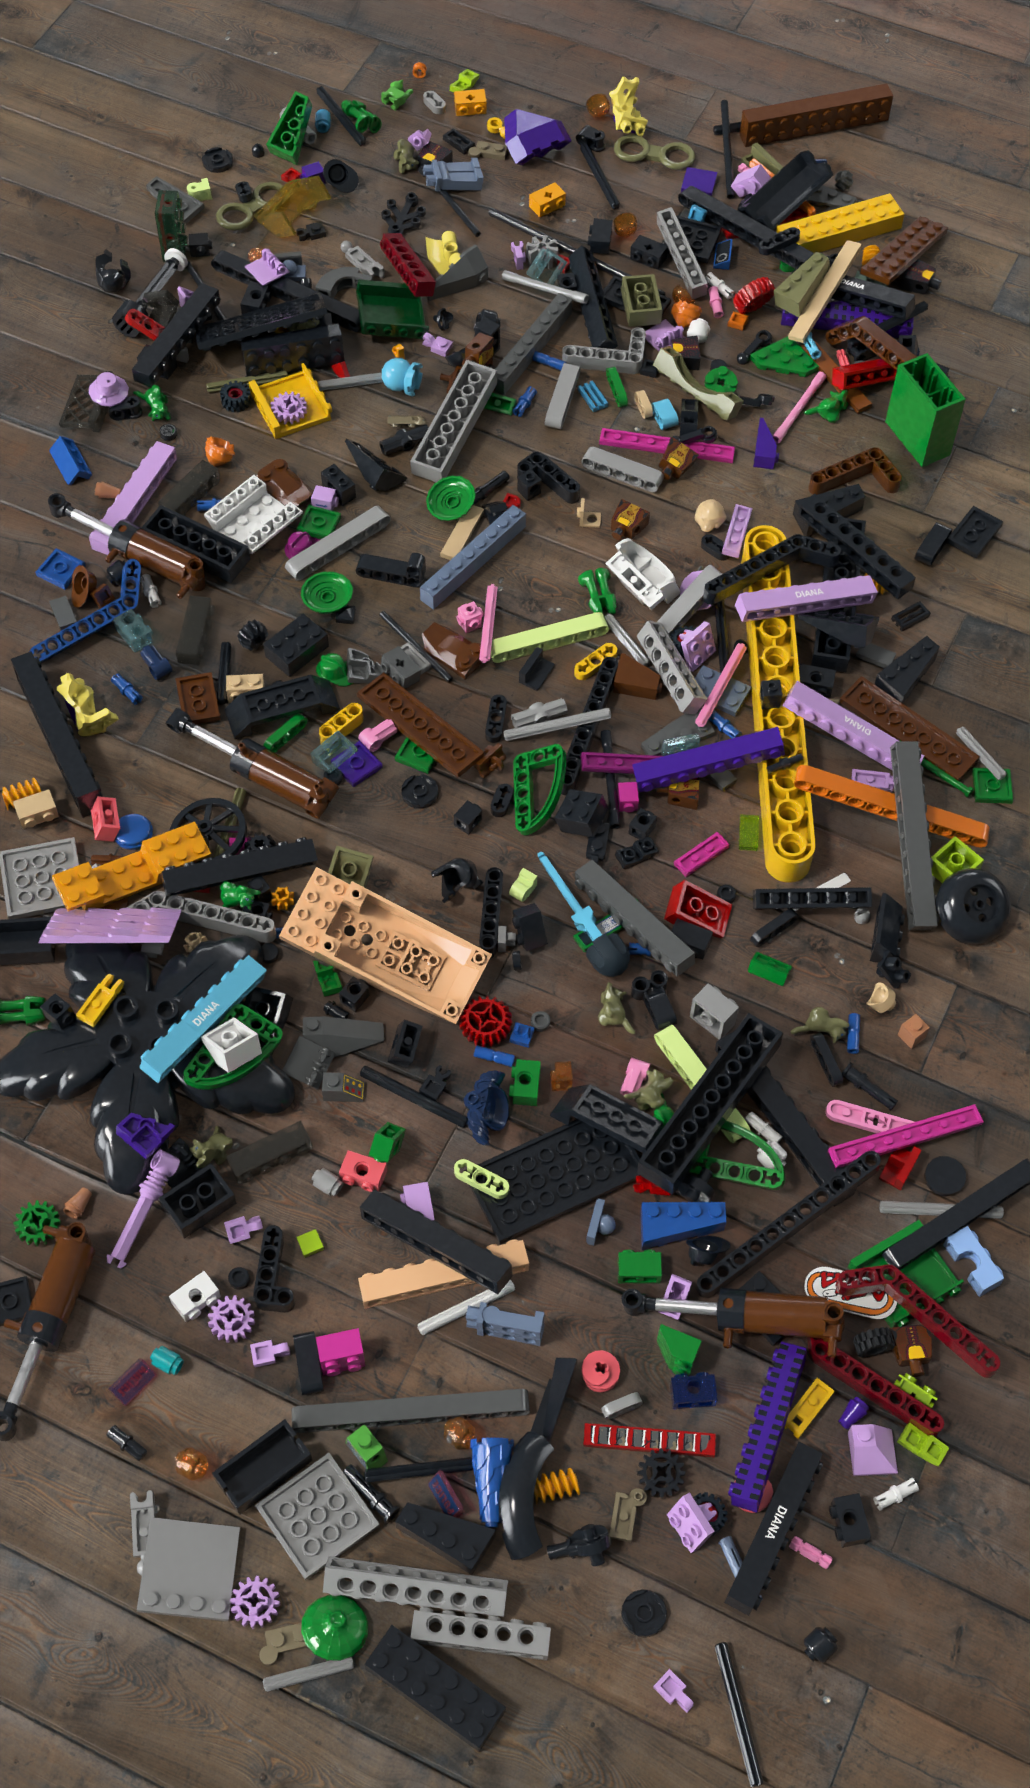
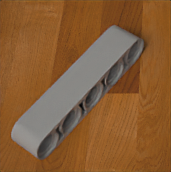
[545,363,581,429]
[581,447,664,493]
[657,565,722,637]

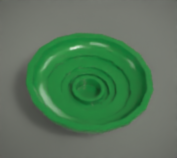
[426,476,476,521]
[301,572,353,614]
[301,1595,368,1661]

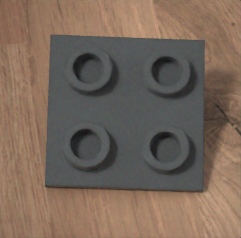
[283,1036,335,1090]

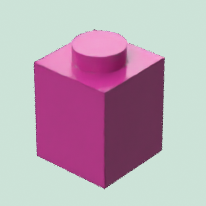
[617,782,639,812]

